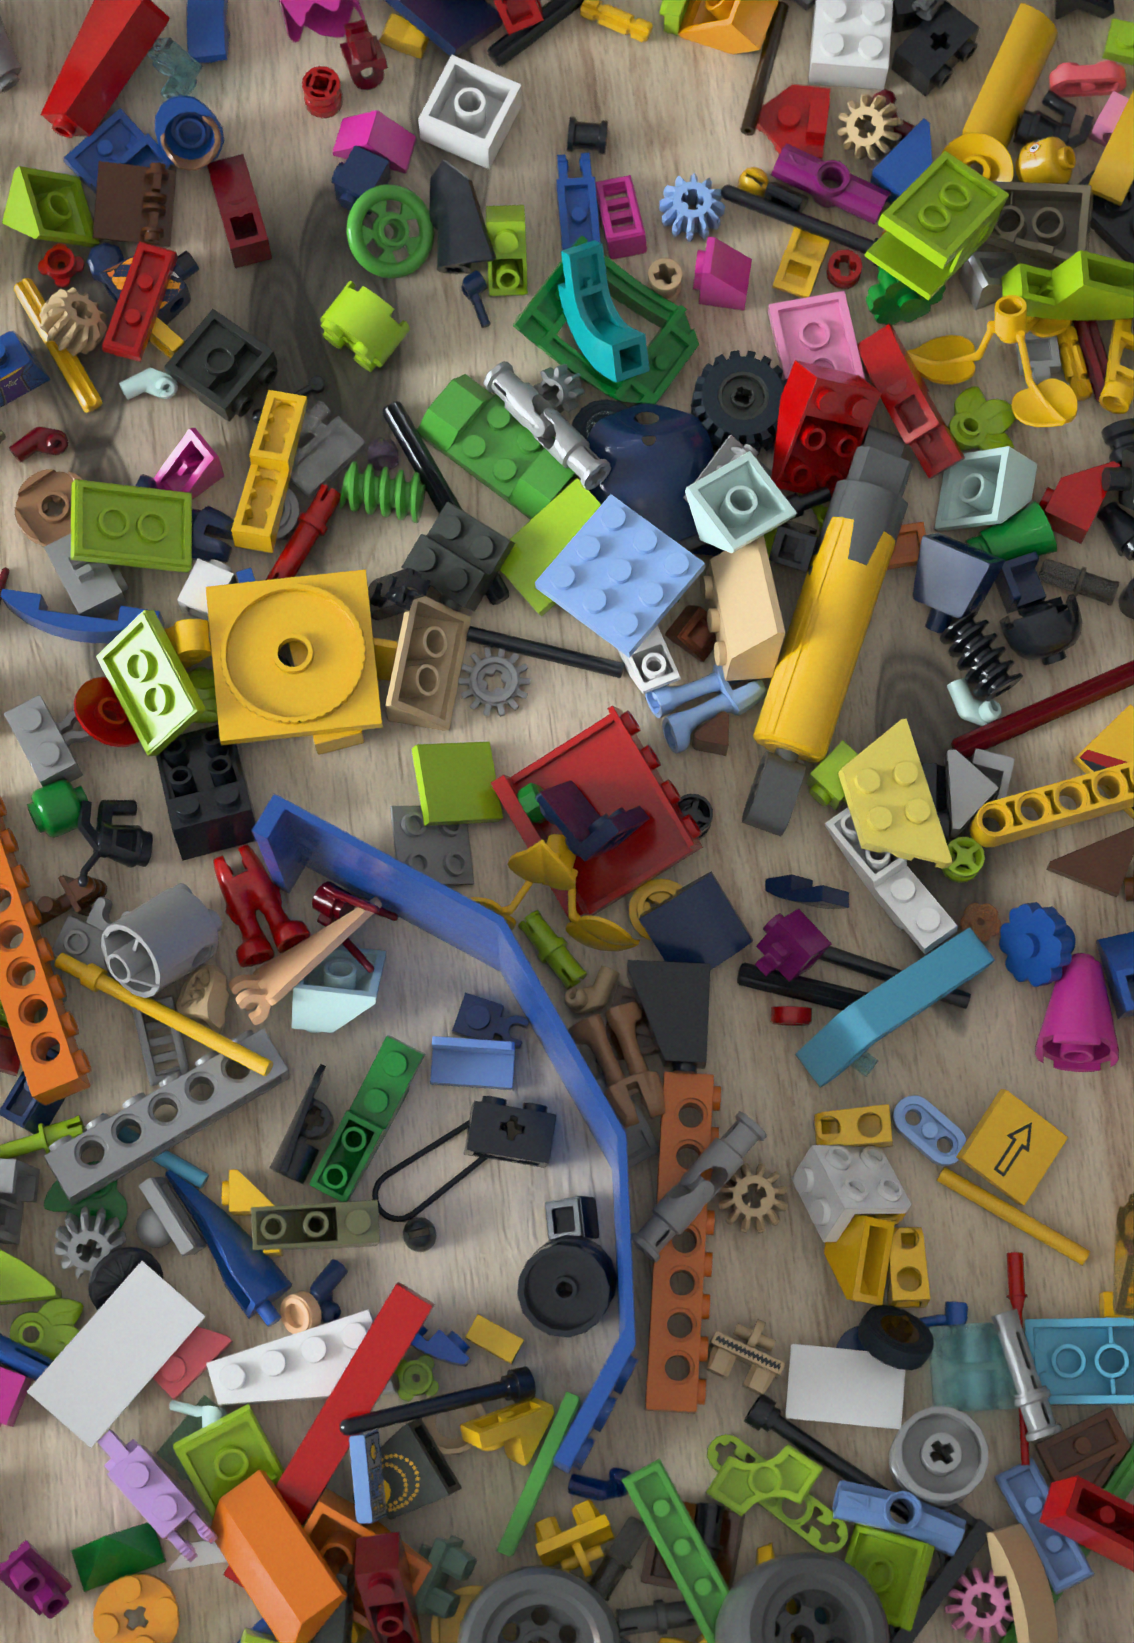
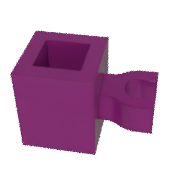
[755,908,832,982]

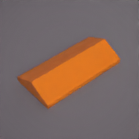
[210,1470,348,1643]

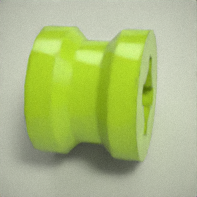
[941,837,985,883]

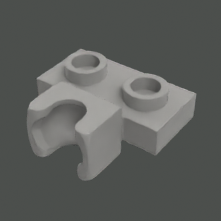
[52,897,131,980]

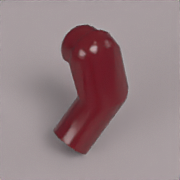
[9,427,68,463]

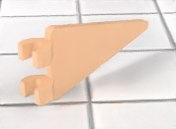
[228,897,382,1025]

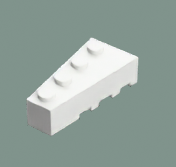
[206,1309,397,1407]

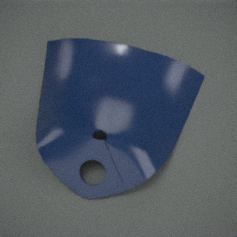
[580,404,725,556]

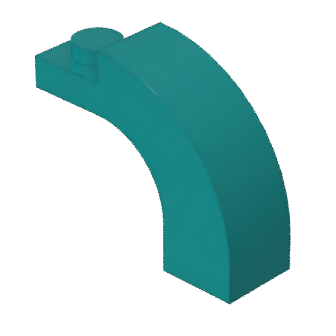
[558,240,650,383]

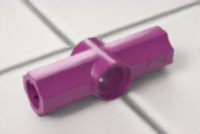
[771,143,890,225]

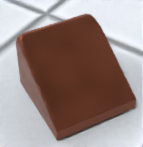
[665,605,717,662]

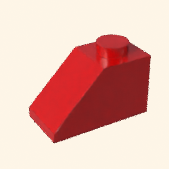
[1039,461,1121,544]

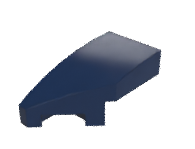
[765,874,849,909]

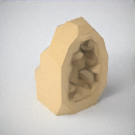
[175,964,229,1034]

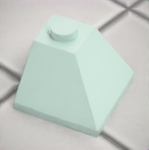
[934,446,1037,532]
[292,946,386,1033]

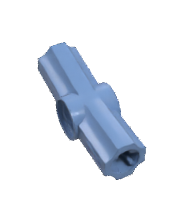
[832,1480,967,1556]

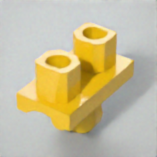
[534,1499,615,1578]

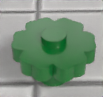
[865,266,946,325]

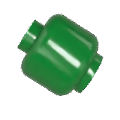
[27,779,88,838]

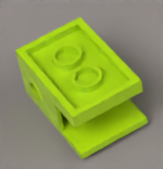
[865,151,1009,301]

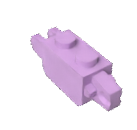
[97,1430,218,1563]

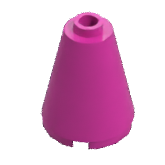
[1035,953,1119,1072]

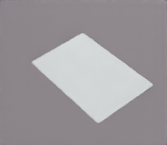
[785,1344,905,1429]

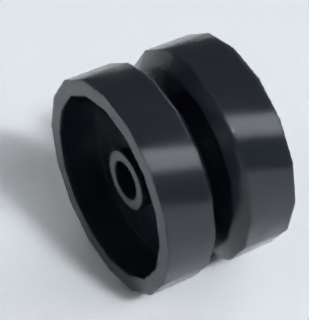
[517,1235,617,1338]

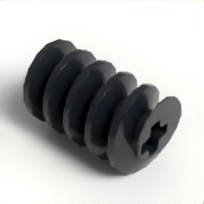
[940,612,1023,701]

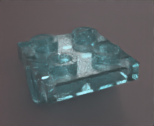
[928,1323,1020,1412]

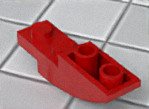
[857,324,965,479]

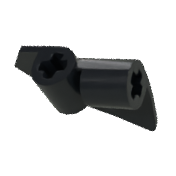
[429,160,496,274]
[270,1064,334,1184]

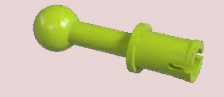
[0,1115,85,1159]

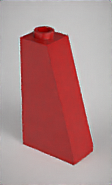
[40,0,170,138]

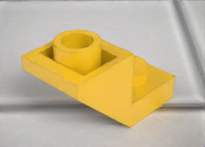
[222,1169,283,1257]

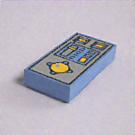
[349,1429,387,1524]

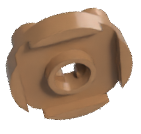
[15,469,83,547]

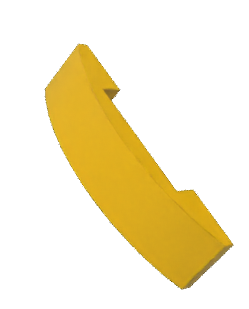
[1088,90,1134,206]

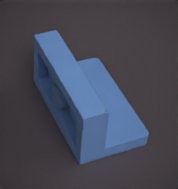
[430,1036,516,1090]

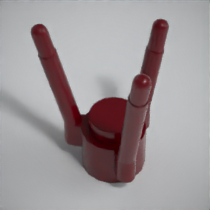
[312,881,399,973]

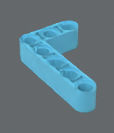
[795,927,995,1088]

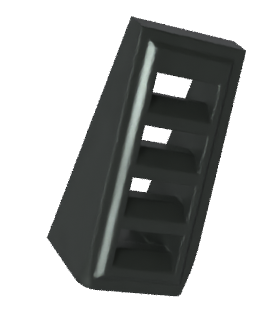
[313,1563,355,1643]

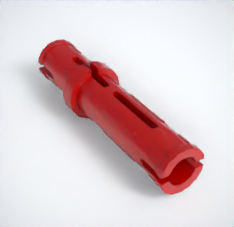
[265,484,341,580]

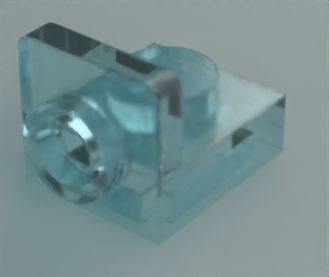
[146,37,203,99]

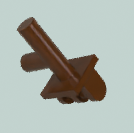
[37,875,107,927]

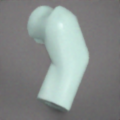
[119,368,178,401]

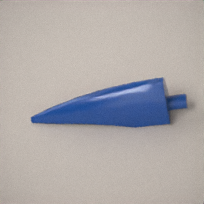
[165,1170,292,1327]

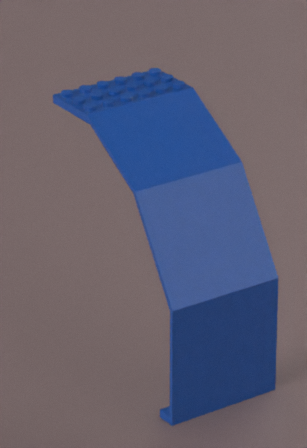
[252,794,639,1474]

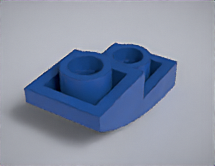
[187,0,230,64]
[411,1326,471,1367]

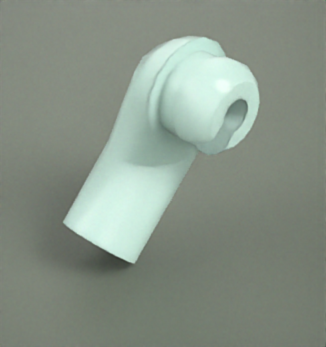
[947,678,1002,726]

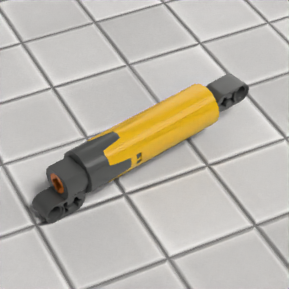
[742,425,913,837]

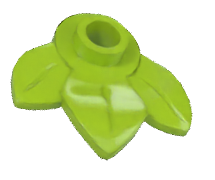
[948,386,1016,450]
[9,1298,84,1361]

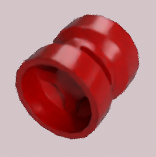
[302,66,343,118]

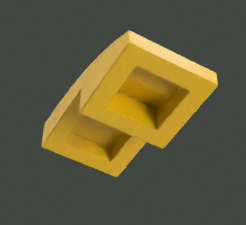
[772,227,831,298]

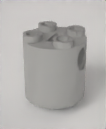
[101,883,222,998]

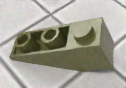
[251,1200,380,1250]

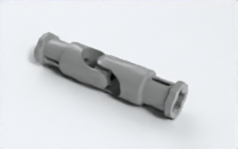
[483,362,611,490]
[631,1111,767,1262]

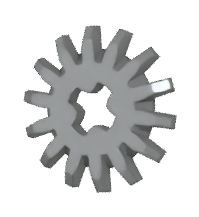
[459,647,530,716]

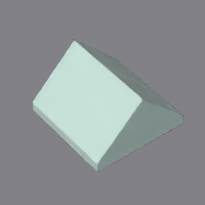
[685,451,797,553]

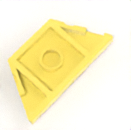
[838,718,953,869]

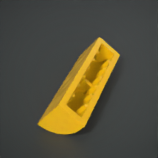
[961,2,1058,148]

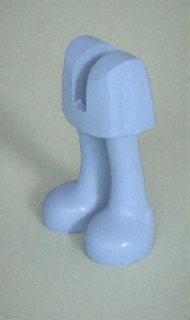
[645,663,768,753]

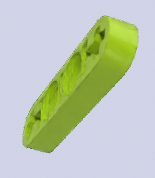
[707,1434,848,1553]

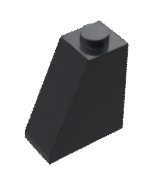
[626,960,711,1074]

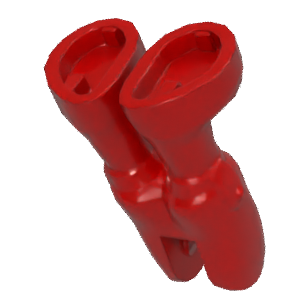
[213,844,311,967]

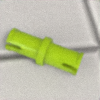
[518,910,588,990]

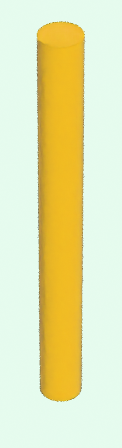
[936,1166,1090,1265]

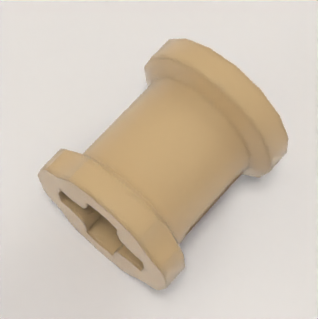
[647,258,683,303]

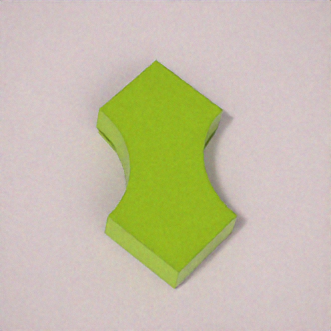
[705,1444,824,1517]

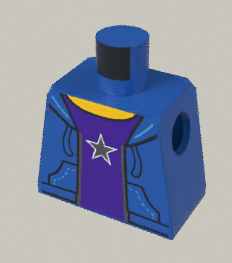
[0,331,50,408]

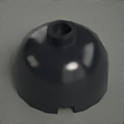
[999,594,1083,665]

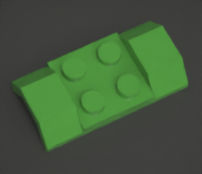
[417,374,578,520]

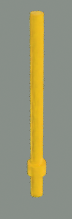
[55,952,273,1077]

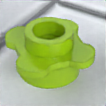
[395,1355,439,1401]

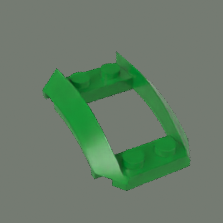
[513,235,699,404]

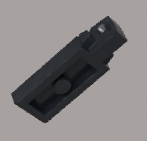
[368,568,431,621]

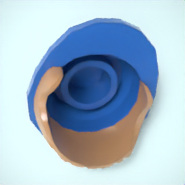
[155,95,224,171]

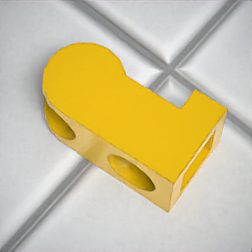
[164,619,212,669]
[814,1104,893,1147]
[887,1227,931,1308]

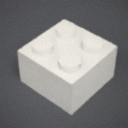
[808,0,893,90]
[418,55,522,169]

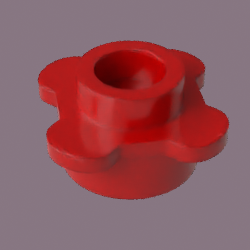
[38,243,85,288]

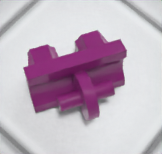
[0,1540,72,1619]

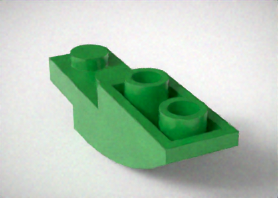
[309,1035,425,1202]

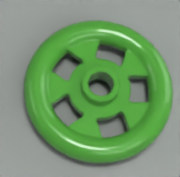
[346,184,434,279]

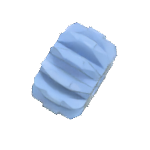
[659,173,725,242]

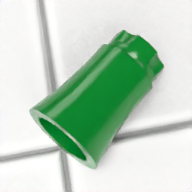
[965,501,1057,561]

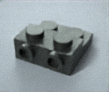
[164,309,278,422]
[401,502,515,612]

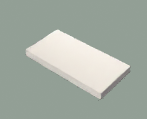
[27,1261,205,1448]

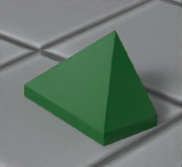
[71,1522,166,1592]

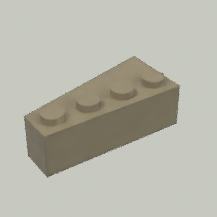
[984,181,1093,265]

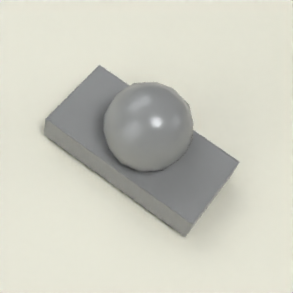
[136,1177,206,1256]

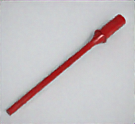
[1007,1252,1030,1466]

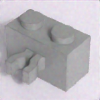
[44,534,129,618]
[4,695,93,786]

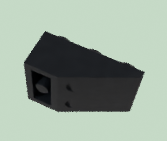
[156,725,257,861]

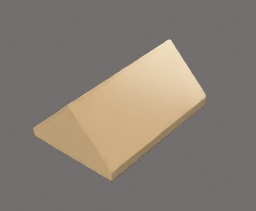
[385,596,471,731]

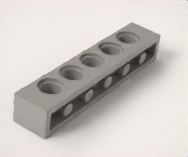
[44,1029,289,1206]

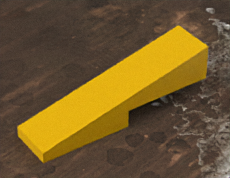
[231,390,308,553]

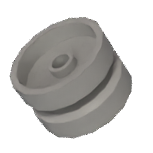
[889,1406,988,1509]

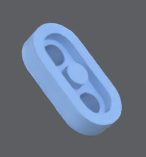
[892,1095,966,1166]

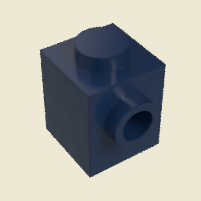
[332,145,391,215]

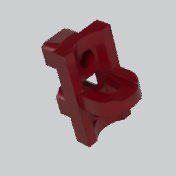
[339,20,388,90]

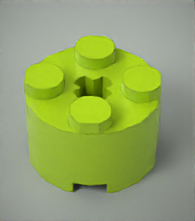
[320,281,410,372]

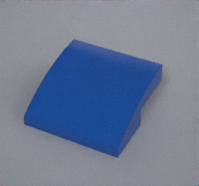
[63,108,173,194]

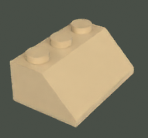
[700,535,785,681]

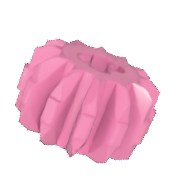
[944,1567,1014,1643]

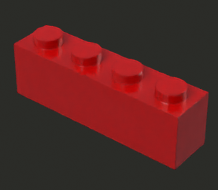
[1039,1476,1134,1572]

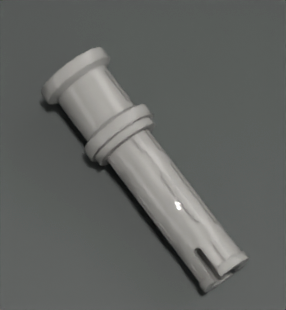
[991,1308,1063,1442]

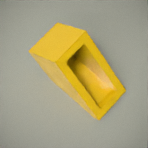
[824,1215,895,1306]

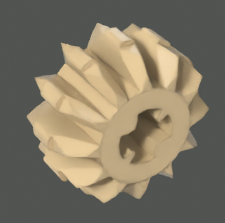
[837,94,903,160]
[39,287,108,356]
[718,1163,788,1234]

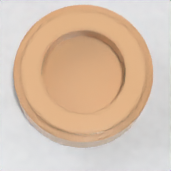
[280,1291,321,1334]

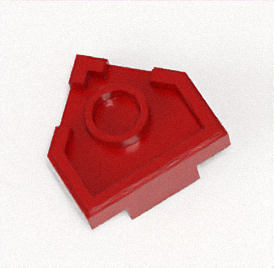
[757,84,831,160]

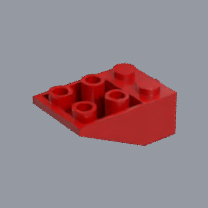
[771,360,882,499]

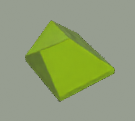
[2,166,99,248]

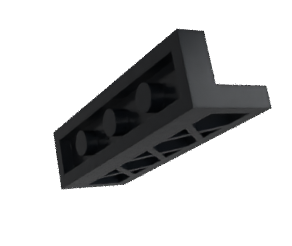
[888,1504,994,1643]

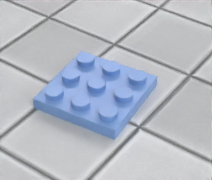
[535,494,705,658]

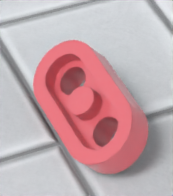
[1049,60,1127,97]

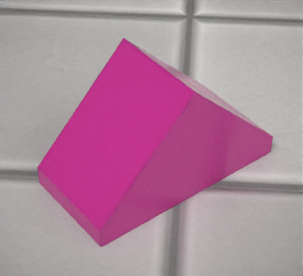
[332,110,416,174]
[154,427,224,500]

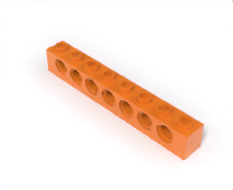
[0,796,92,1105]
[644,1071,721,1414]

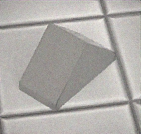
[959,251,1018,310]
[944,750,999,838]

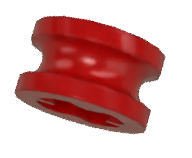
[826,249,863,289]

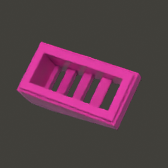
[595,175,647,259]

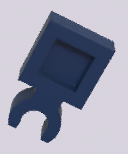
[452,992,529,1049]

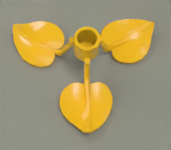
[906,295,1078,427]
[467,834,640,951]

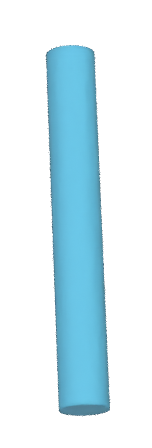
[100,1113,209,1189]

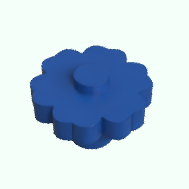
[999,902,1076,987]

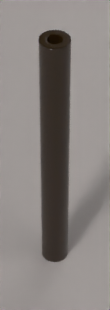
[740,1,789,136]

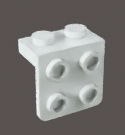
[791,1145,911,1242]

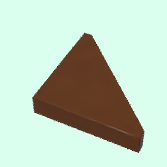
[1046,827,1134,897]

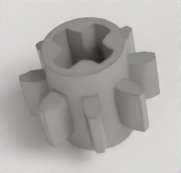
[534,364,585,413]

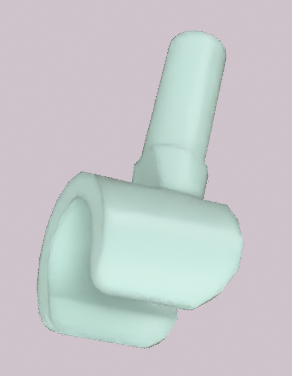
[169,1400,227,1428]

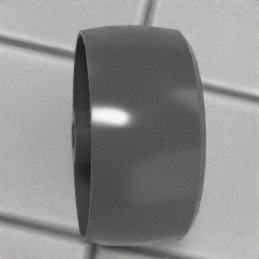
[715,1552,890,1643]
[457,1565,621,1643]

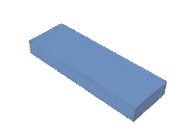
[995,1457,1094,1595]

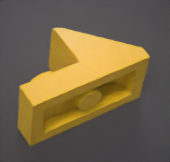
[459,1397,554,1466]

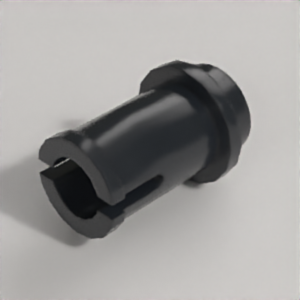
[696,1503,725,1560]

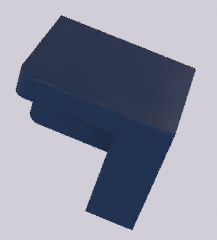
[994,552,1046,614]

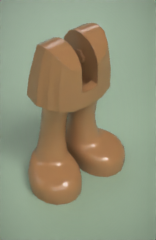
[568,1002,665,1129]

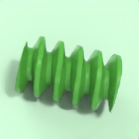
[340,461,426,523]

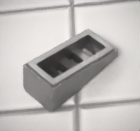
[131,995,190,1086]

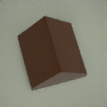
[692,711,729,756]

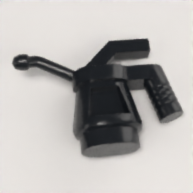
[1013,90,1094,184]
[77,800,153,887]

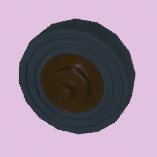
[858,1305,934,1370]

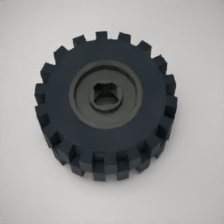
[691,350,787,456]

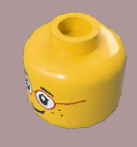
[1015,137,1076,184]

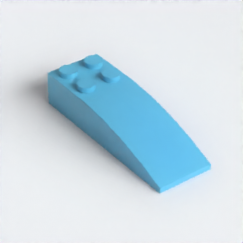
[1025,1317,1134,1405]

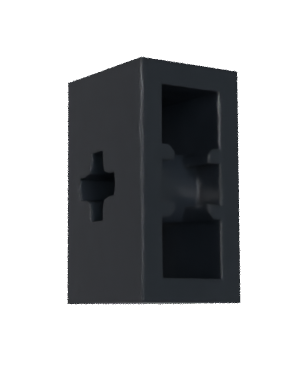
[891,1,979,97]
[464,1096,557,1168]

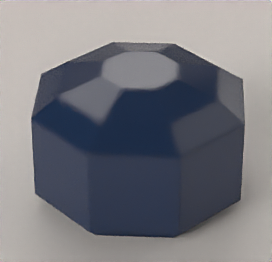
[86,242,125,282]

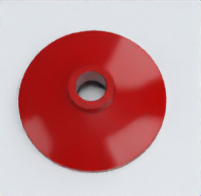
[74,677,140,747]

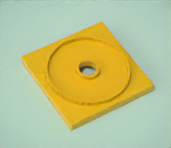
[206,569,383,745]

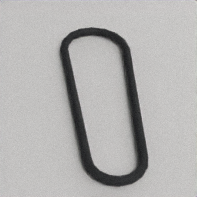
[372,1120,508,1222]

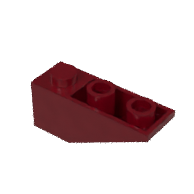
[207,154,272,268]
[355,1531,422,1643]

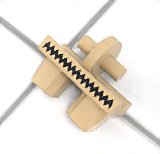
[706,1319,786,1395]

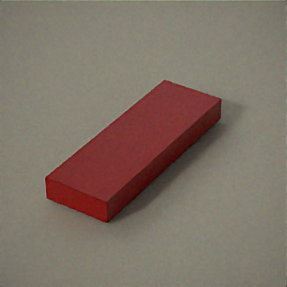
[102,241,178,362]

